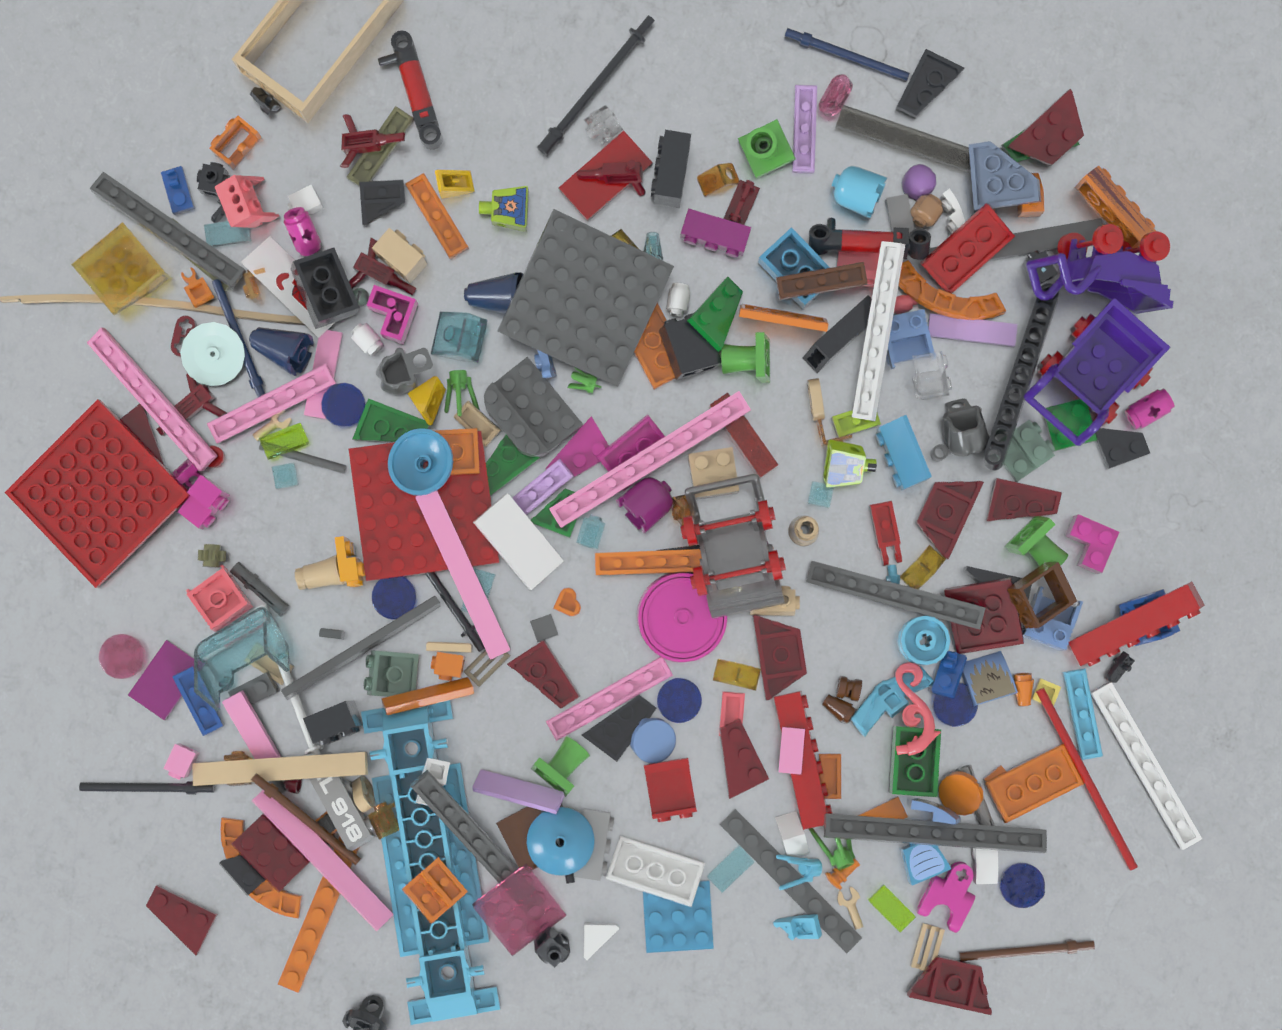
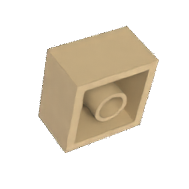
[372,228,427,284]
[688,447,739,500]

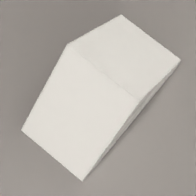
[775,811,810,858]
[584,923,620,960]

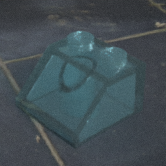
[431,311,488,363]

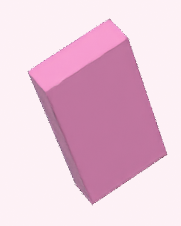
[779,727,805,774]

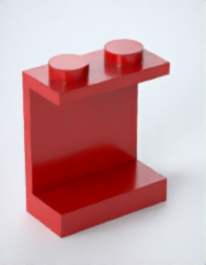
[644,757,697,822]

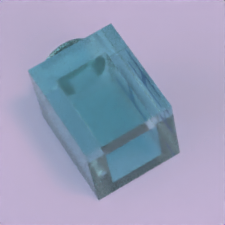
[576,515,606,550]

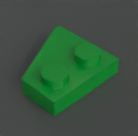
[531,488,578,538]

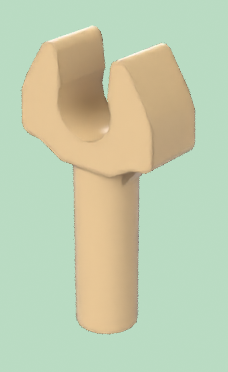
[252,410,292,441]
[837,886,864,930]

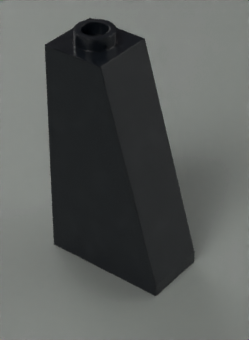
[802,295,872,373]

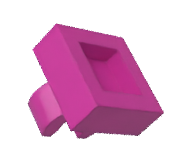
[173,459,200,487]

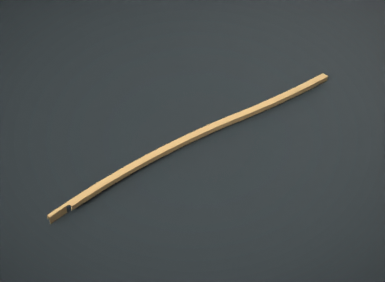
[0,294,305,325]

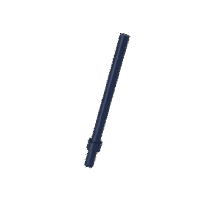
[785,28,910,81]
[212,279,265,398]

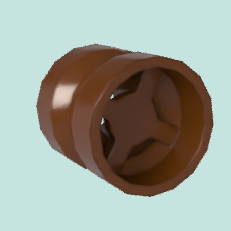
[836,675,863,702]

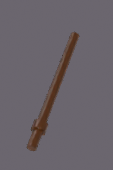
[251,773,361,865]
[959,940,1095,961]

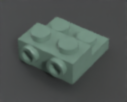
[996,420,1055,482]
[363,650,419,697]

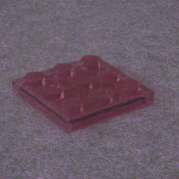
[472,863,567,956]

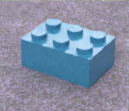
[758,227,830,309]

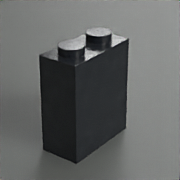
[659,313,721,380]

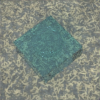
[272,463,299,489]
[807,481,834,508]

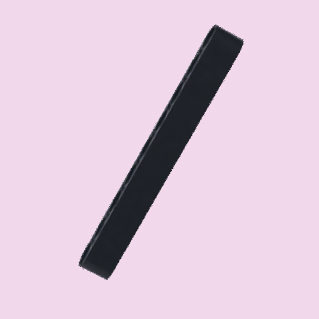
[984,283,1059,471]

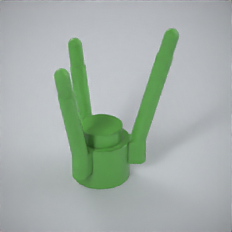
[444,370,480,417]
[809,828,855,870]

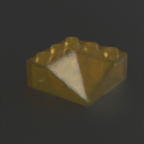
[71,222,170,315]

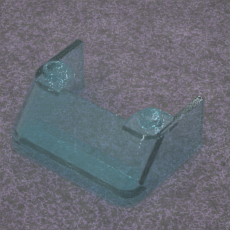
[194,607,290,711]

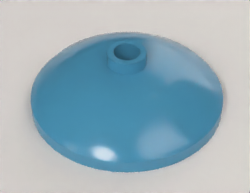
[388,429,453,496]
[527,807,595,876]

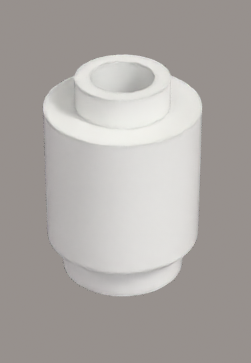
[666,283,691,317]
[351,323,384,356]

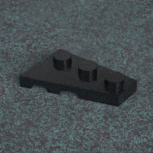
[896,49,965,118]
[581,695,657,762]

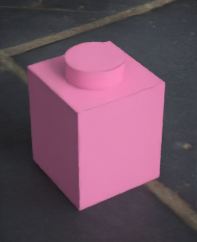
[163,743,200,780]

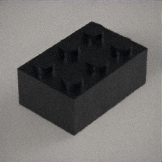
[651,129,691,208]
[290,247,360,329]
[303,700,363,746]

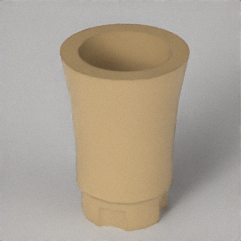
[788,516,819,546]
[294,555,345,590]

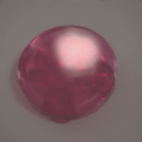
[99,634,145,679]

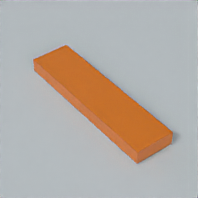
[405,173,469,259]
[381,677,474,715]

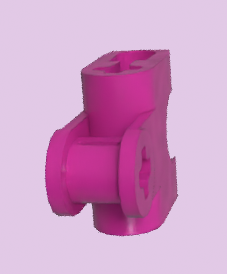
[917,861,976,933]

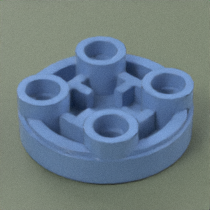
[630,718,676,763]

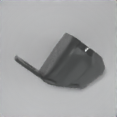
[376,347,433,395]
[942,398,989,456]

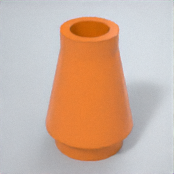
[1013,673,1034,706]

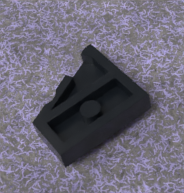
[359,179,405,225]
[1095,428,1150,469]
[219,855,265,896]

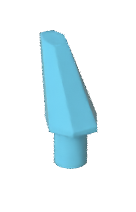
[886,565,900,584]

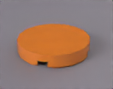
[939,771,983,816]

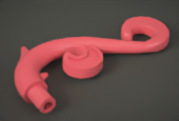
[895,662,941,756]

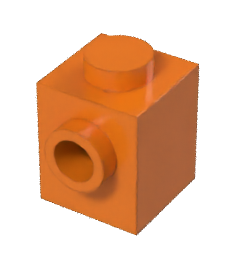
[431,652,465,681]

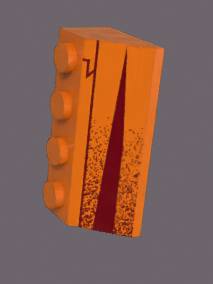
[1075,166,1156,248]

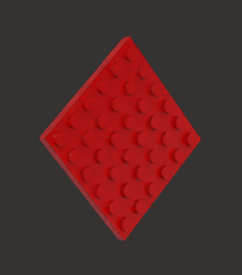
[4,399,190,588]
[348,431,499,581]

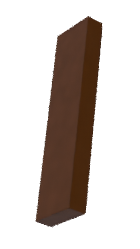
[776,262,868,300]

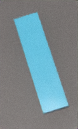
[1062,668,1103,760]

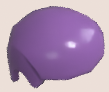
[901,164,937,200]

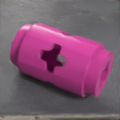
[284,207,321,256]
[1124,388,1175,429]

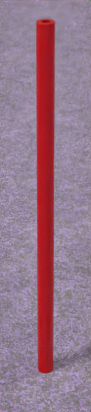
[1036,688,1138,871]

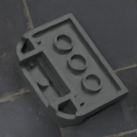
[484,357,583,457]

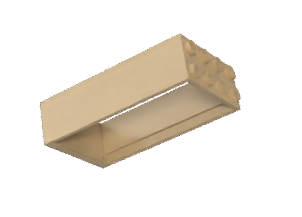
[232,0,404,123]

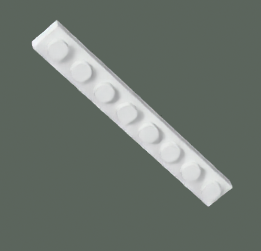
[852,241,905,421]
[1091,682,1202,850]

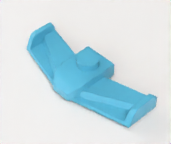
[851,666,934,737]

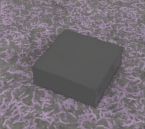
[530,614,558,642]
[319,628,345,640]

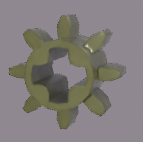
[198,544,226,568]

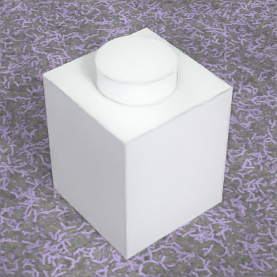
[287,185,324,216]

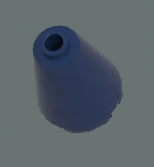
[464,272,523,314]
[249,327,314,376]

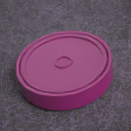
[637,572,727,662]

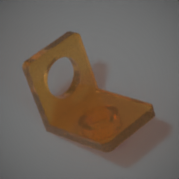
[697,163,740,196]
[816,419,852,446]

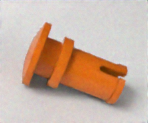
[825,859,860,890]

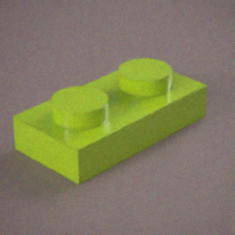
[831,410,881,438]

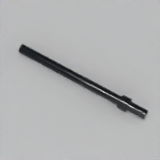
[79,781,215,795]

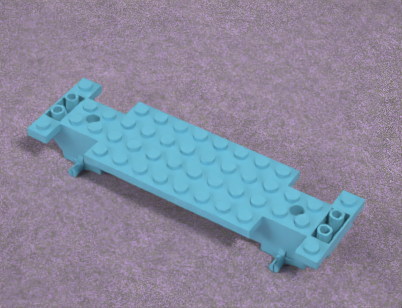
[361,700,501,1025]

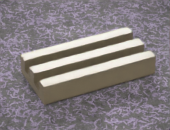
[463,649,511,687]

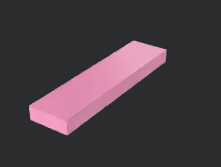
[304,330,343,419]
[222,690,281,759]

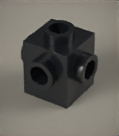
[197,162,230,197]
[534,926,570,968]

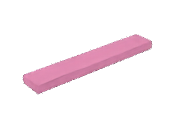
[207,364,336,444]
[546,657,673,741]

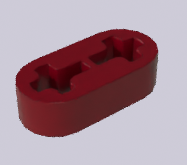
[171,316,197,358]

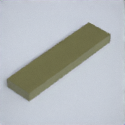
[346,106,414,187]

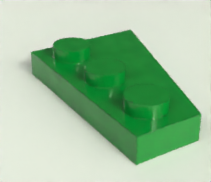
[352,398,430,442]
[486,435,540,497]

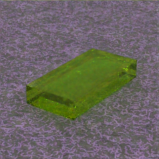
[259,423,309,460]
[868,884,916,933]

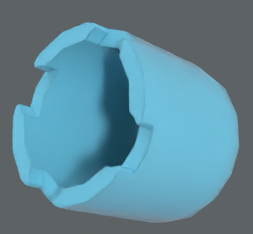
[832,166,887,218]

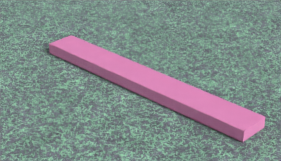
[87,328,217,471]
[415,491,511,659]
[252,790,394,931]

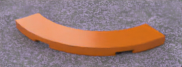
[898,260,1006,320]
[220,817,302,919]

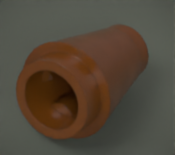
[822,694,857,724]

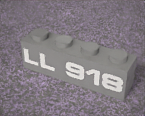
[309,777,375,851]

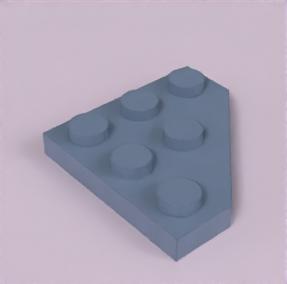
[969,141,1041,211]

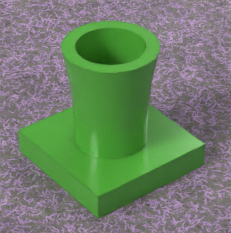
[738,119,796,179]
[721,332,770,383]
[1005,516,1068,566]
[531,736,590,797]

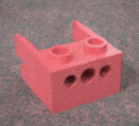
[215,175,280,228]
[186,564,254,633]

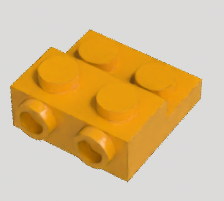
[334,536,365,587]

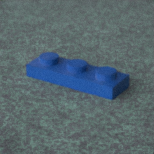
[172,666,223,736]

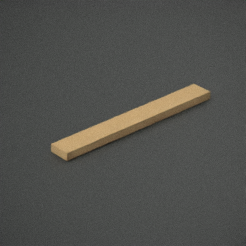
[192,752,368,786]

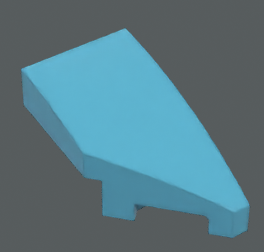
[773,914,822,941]

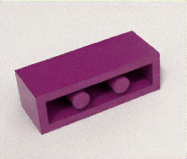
[680,208,752,258]

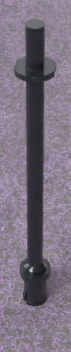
[537,15,655,156]
[425,572,485,652]

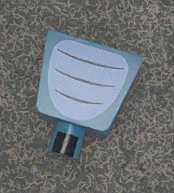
[901,844,951,886]

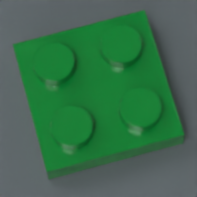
[1044,399,1097,452]

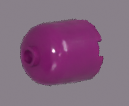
[616,477,673,534]

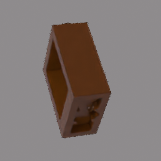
[1007,562,1077,628]

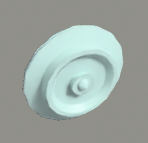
[181,322,245,386]

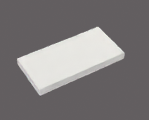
[473,493,564,590]
[606,836,705,907]

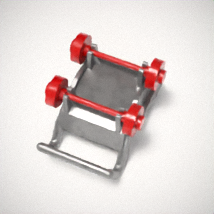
[680,474,786,619]

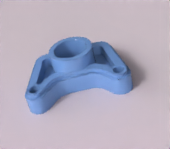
[534,350,556,378]

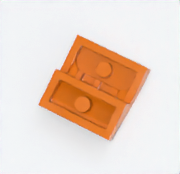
[402,857,468,924]

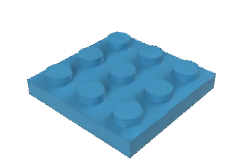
[643,880,714,953]

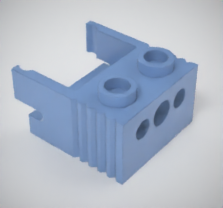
[886,309,936,370]
[1022,586,1083,651]

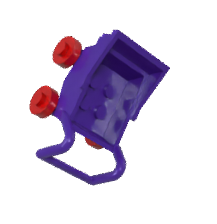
[1026,224,1174,314]
[1024,298,1171,446]

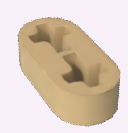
[807,378,825,421]
[352,775,375,813]

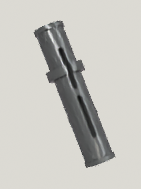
[230,562,289,616]

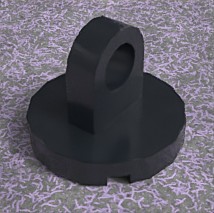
[342,995,387,1030]

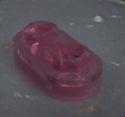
[819,74,853,117]

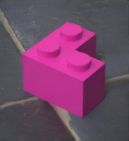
[366,285,418,345]
[178,475,230,530]
[1065,514,1119,574]

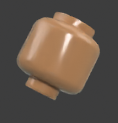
[910,194,943,228]

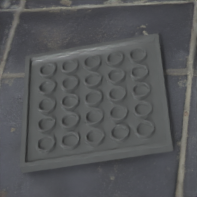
[497,209,674,387]

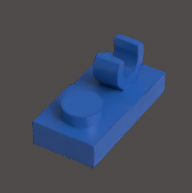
[161,166,195,215]
[932,651,967,698]

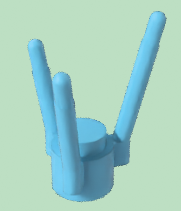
[776,855,822,890]

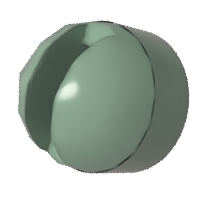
[353,288,369,306]

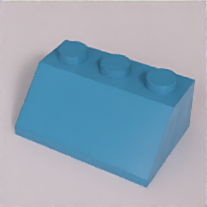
[875,415,932,491]

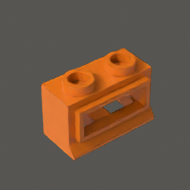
[209,115,261,170]

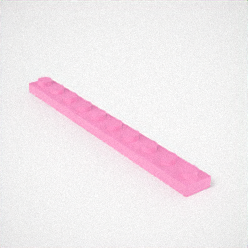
[549,391,751,528]

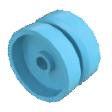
[897,616,950,665]

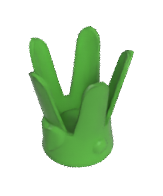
[567,367,602,393]

